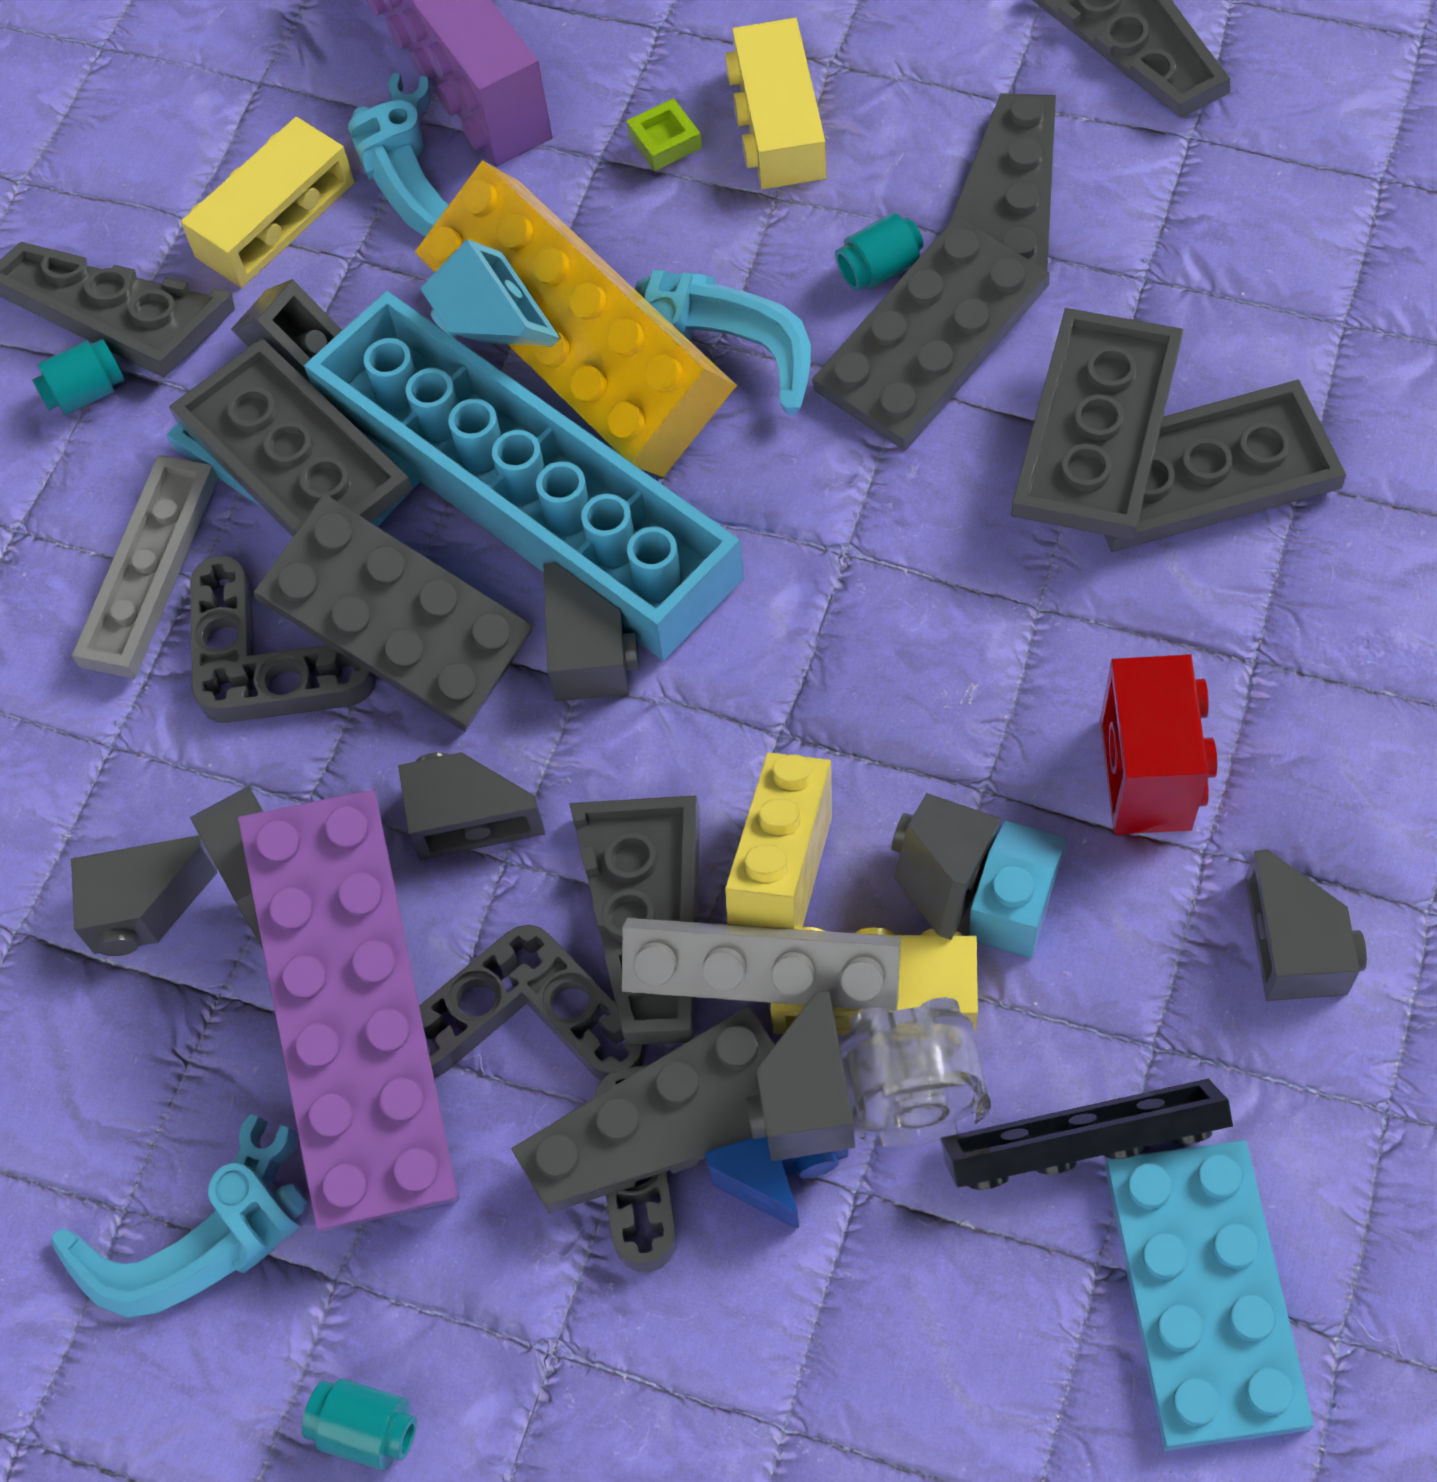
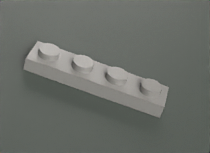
[71,455,218,679]
[622,918,901,1012]

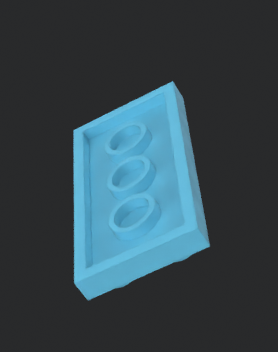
[1105,1140,1314,1451]

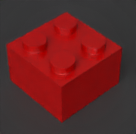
[1100,654,1217,835]

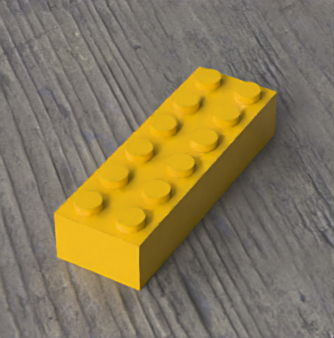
[414,160,737,478]

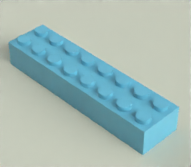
[304,291,744,661]

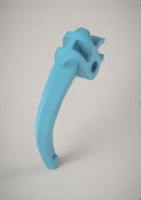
[348,73,449,237]
[635,269,811,415]
[51,1114,308,1318]

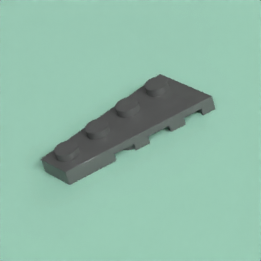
[1033,0,1230,118]
[948,93,1056,271]
[0,242,235,378]
[569,795,700,1045]
[511,1005,775,1214]

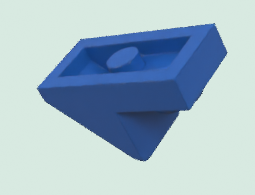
[704,1137,848,1228]

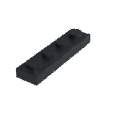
[940,1078,1233,1190]

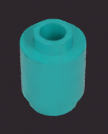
[835,212,924,291]
[32,339,125,416]
[302,1378,417,1471]

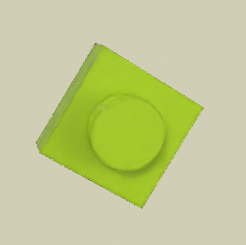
[626,98,702,172]

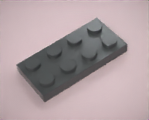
[812,216,1049,451]
[1011,308,1184,540]
[169,338,413,537]
[1104,379,1346,553]
[254,493,533,732]

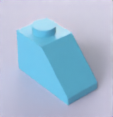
[420,239,560,346]
[969,820,1068,959]

